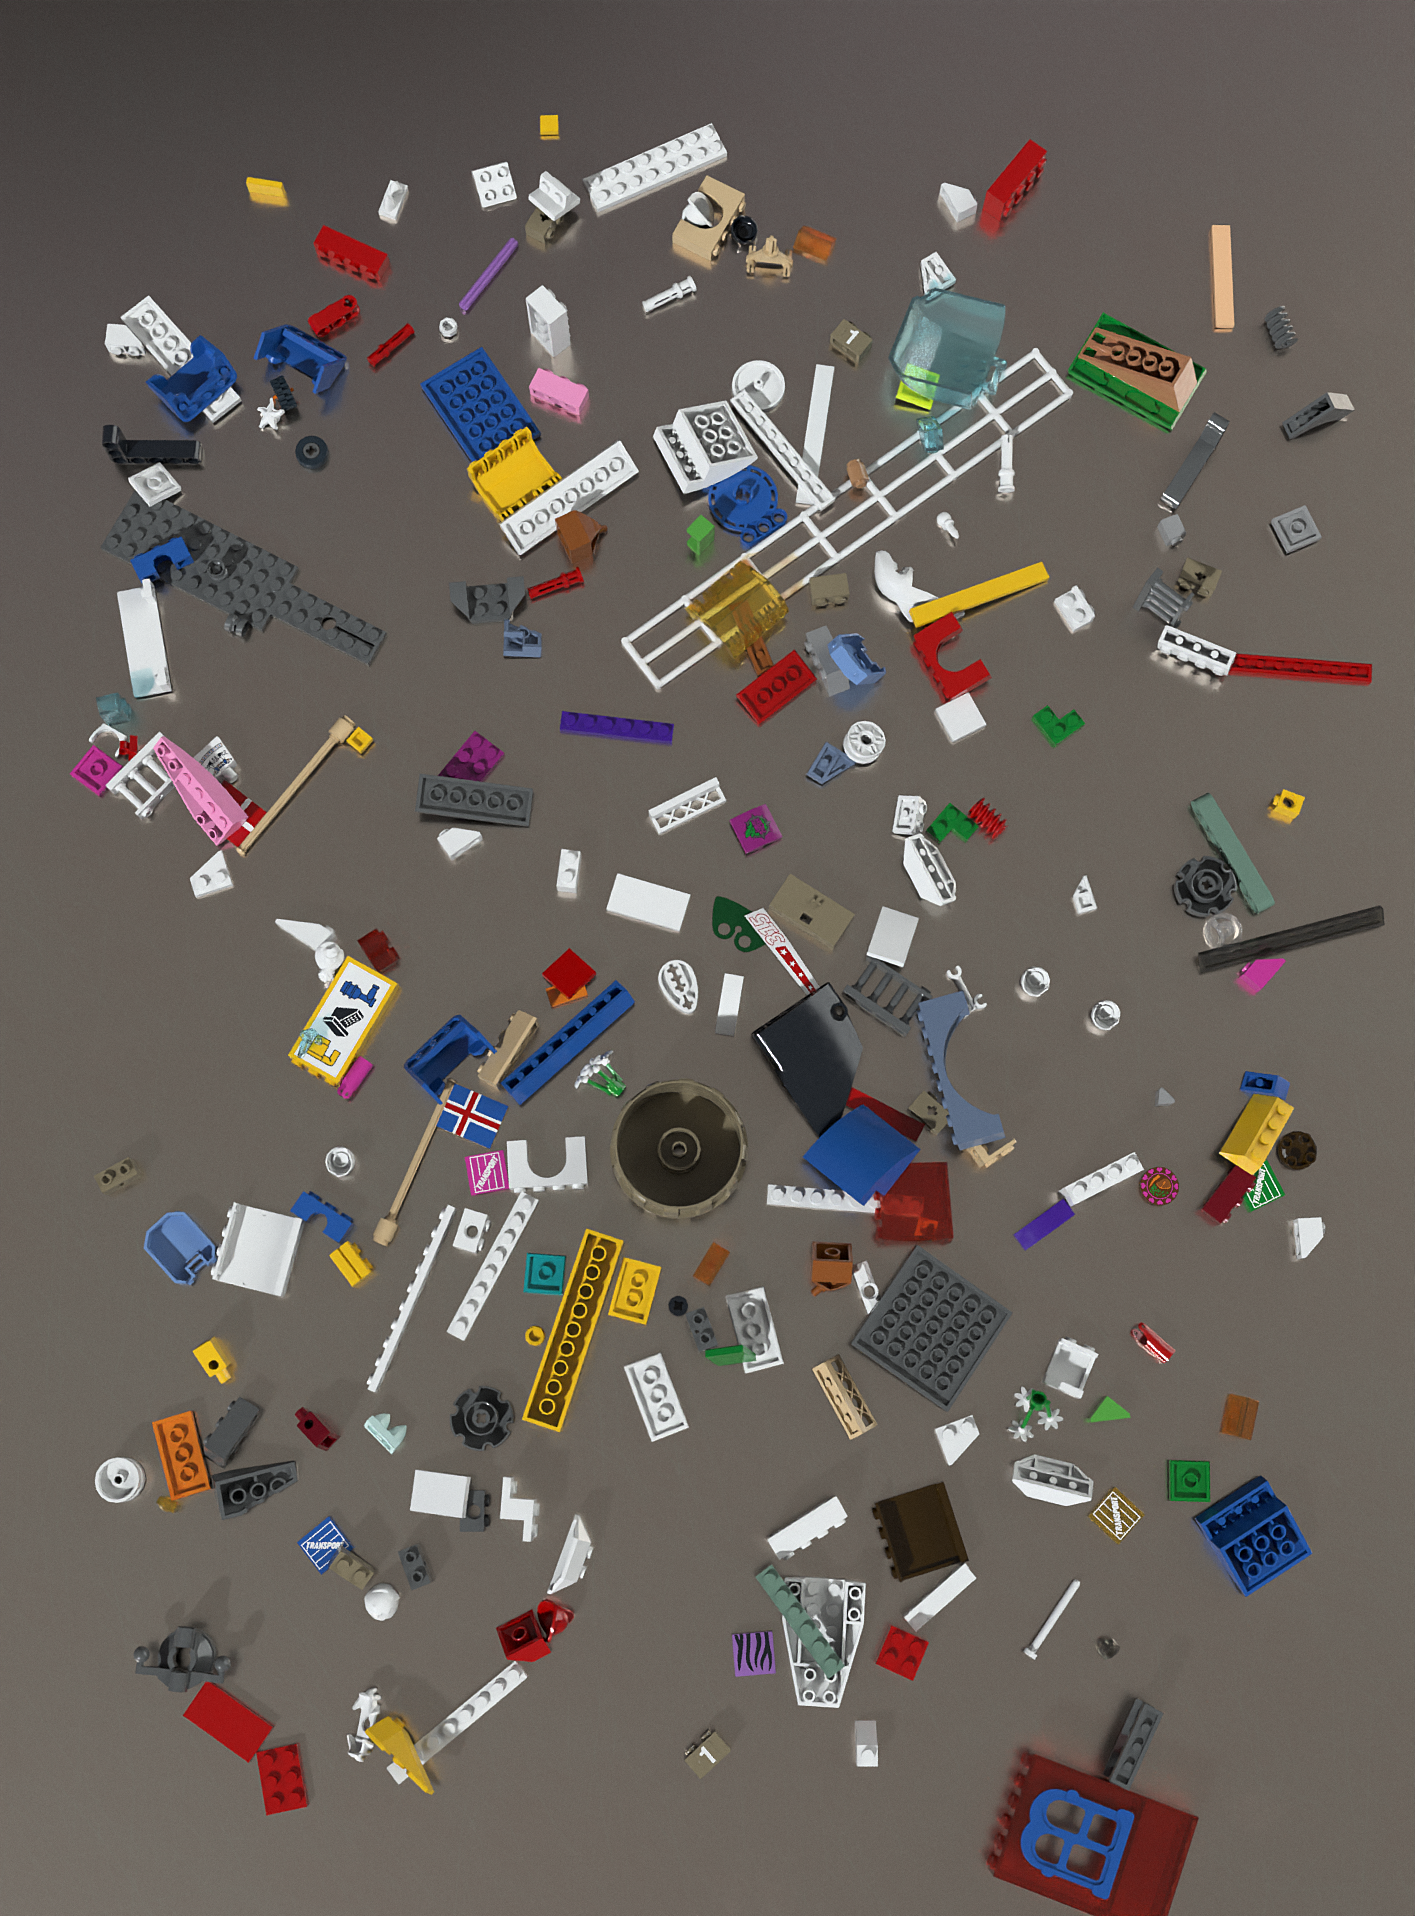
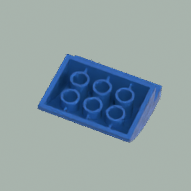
[803,1104,921,1206]
[1195,1475,1313,1597]

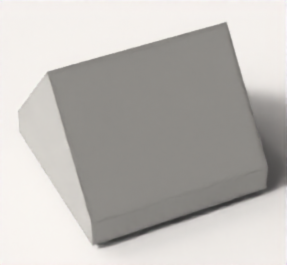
[1155,1087,1175,1107]

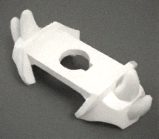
[347,1688,382,1762]

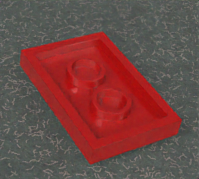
[256,1743,308,1816]

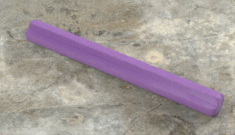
[459,238,518,311]

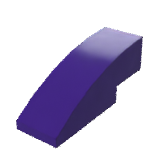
[1014,1198,1075,1251]

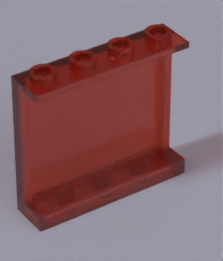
[873,1162,954,1245]

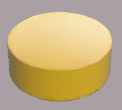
[525,1326,545,1346]

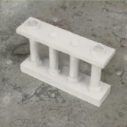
[105,732,175,820]

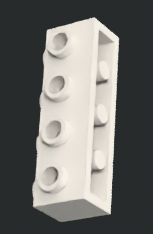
[1157,625,1236,676]

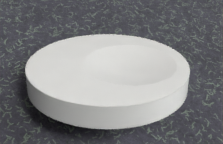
[732,360,785,412]

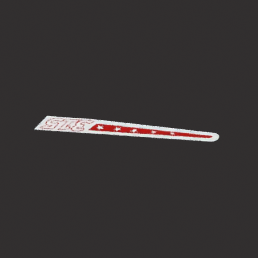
[745,908,838,1016]

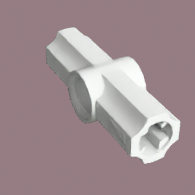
[852,1260,880,1315]

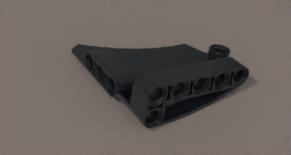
[751,982,863,1138]

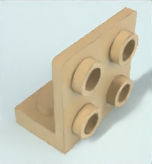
[967,1139,1017,1168]

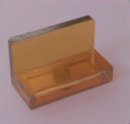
[793,225,837,261]
[1222,1394,1259,1440]

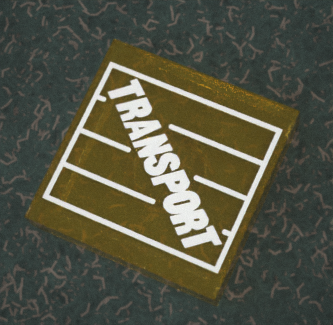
[1087,1487,1145,1545]

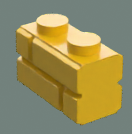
[329,1241,373,1288]

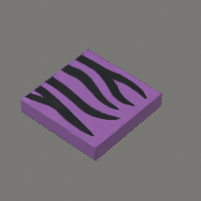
[732,1631,776,1677]

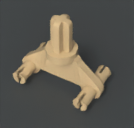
[746,235,793,277]

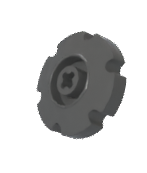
[1174,856,1237,917]
[450,1386,514,1451]

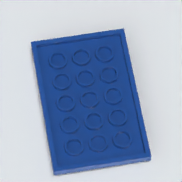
[420,347,541,462]

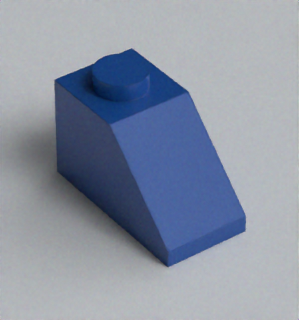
[1241,1071,1290,1101]

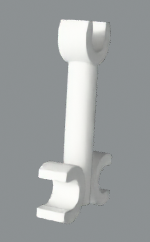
[947,966,987,1018]

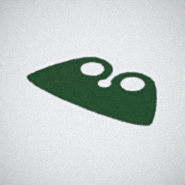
[712,896,766,952]

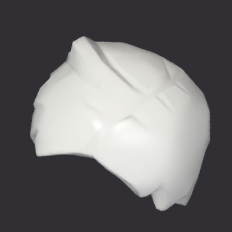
[364,1583,400,1621]

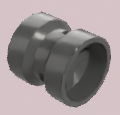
[206,559,228,583]
[224,613,250,637]

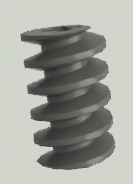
[1264,306,1298,349]

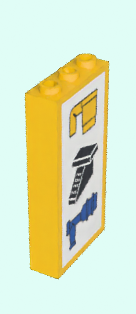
[288,956,400,1086]

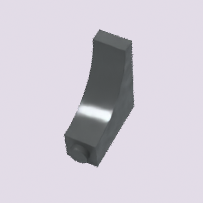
[1282,392,1354,439]

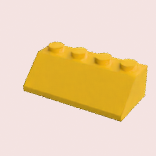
[1219,1094,1294,1175]

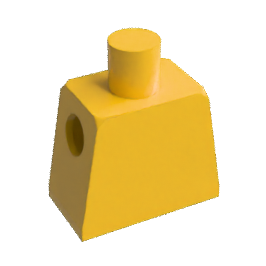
[193,1336,231,1384]

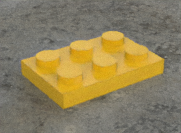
[608,1257,662,1325]

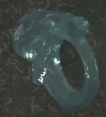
[297,1028,323,1059]

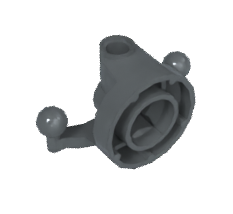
[133,1626,231,1692]

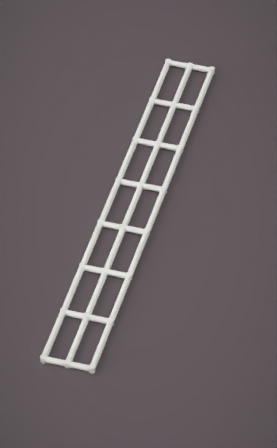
[621,348,1073,689]

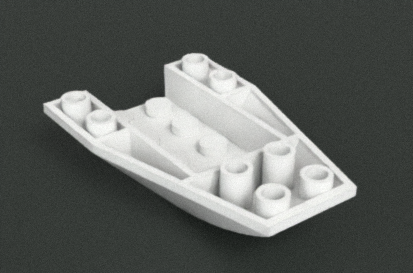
[782,1577,866,1708]

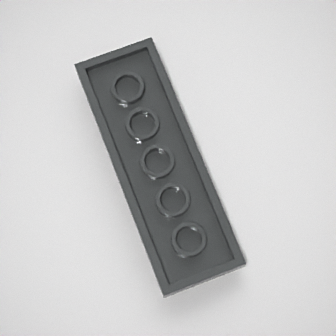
[415,774,533,827]

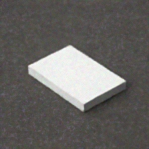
[866,906,919,967]
[410,1470,471,1518]

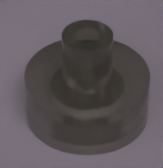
[1098,1637,1120,1659]

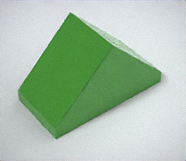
[1087,1396,1131,1422]

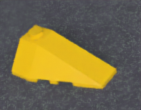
[365,1716,434,1795]

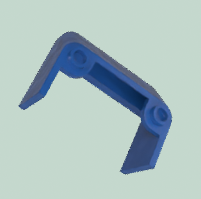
[253,324,347,394]
[404,1015,497,1105]

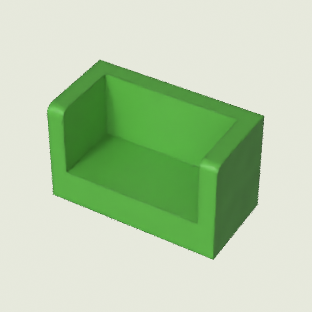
[687,515,715,555]

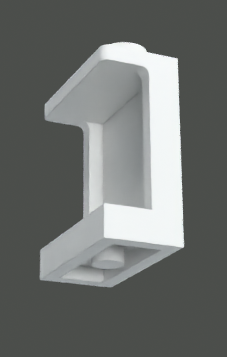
[1041,1336,1099,1399]

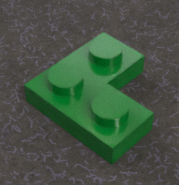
[1032,705,1085,747]
[925,803,979,844]

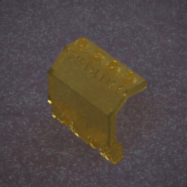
[685,561,789,659]

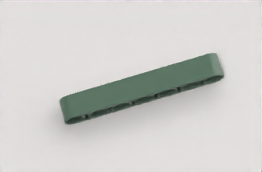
[1191,793,1275,914]

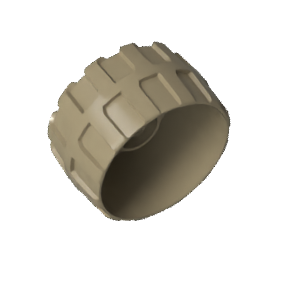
[610,1078,748,1219]

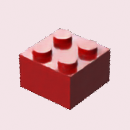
[874,1623,929,1681]

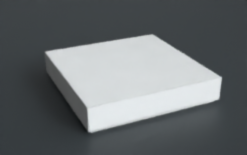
[128,462,181,507]
[935,692,986,742]

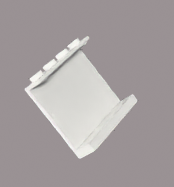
[211,1202,305,1297]

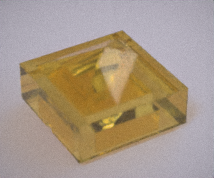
[156,1496,181,1513]

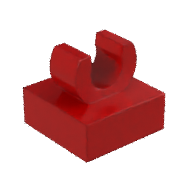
[119,735,138,761]

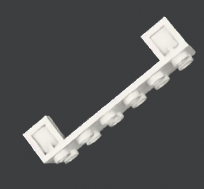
[117,579,172,698]

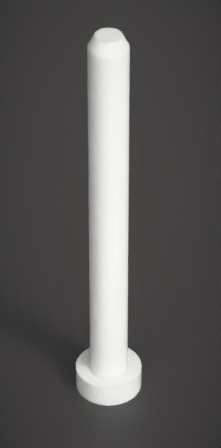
[1023,1579,1080,1660]

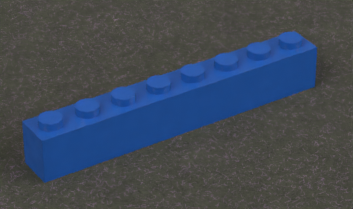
[501,980,635,1105]

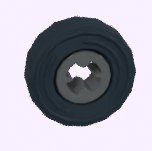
[295,435,329,469]

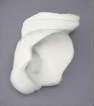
[315,942,344,983]

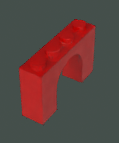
[913,612,992,700]

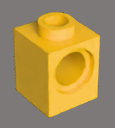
[1272,789,1305,819]

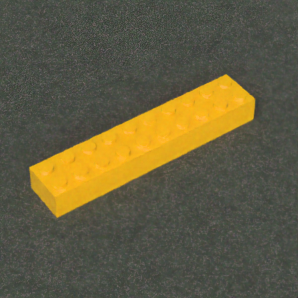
[522,1228,624,1432]

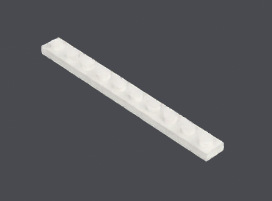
[367,1205,457,1393]

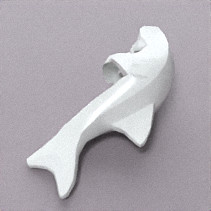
[874,550,965,622]

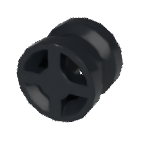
[668,1296,688,1316]

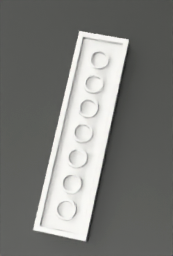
[583,123,727,212]
[120,295,242,423]
[499,440,639,555]

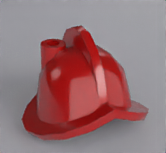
[537,1599,574,1642]

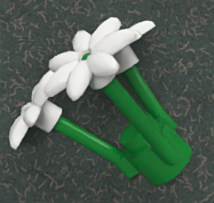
[575,1050,626,1097]
[1008,1386,1063,1442]

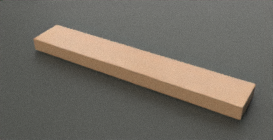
[1211,225,1234,328]

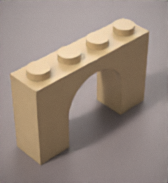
[673,175,746,261]

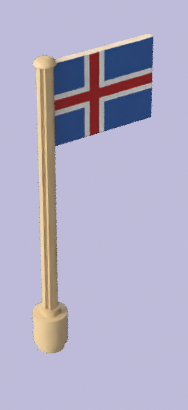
[373,1078,509,1246]

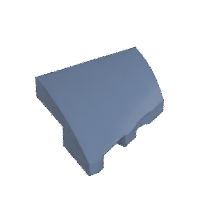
[503,619,542,657]

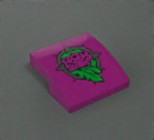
[730,804,783,854]

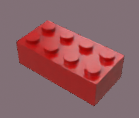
[983,139,1047,221]

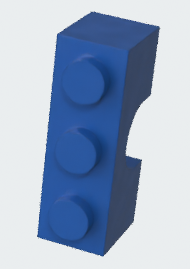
[130,537,194,584]
[290,1191,354,1244]

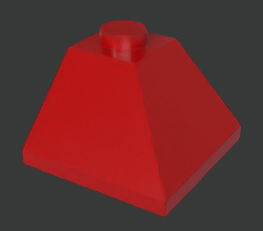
[496,1610,551,1662]

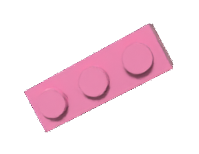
[529,368,589,415]

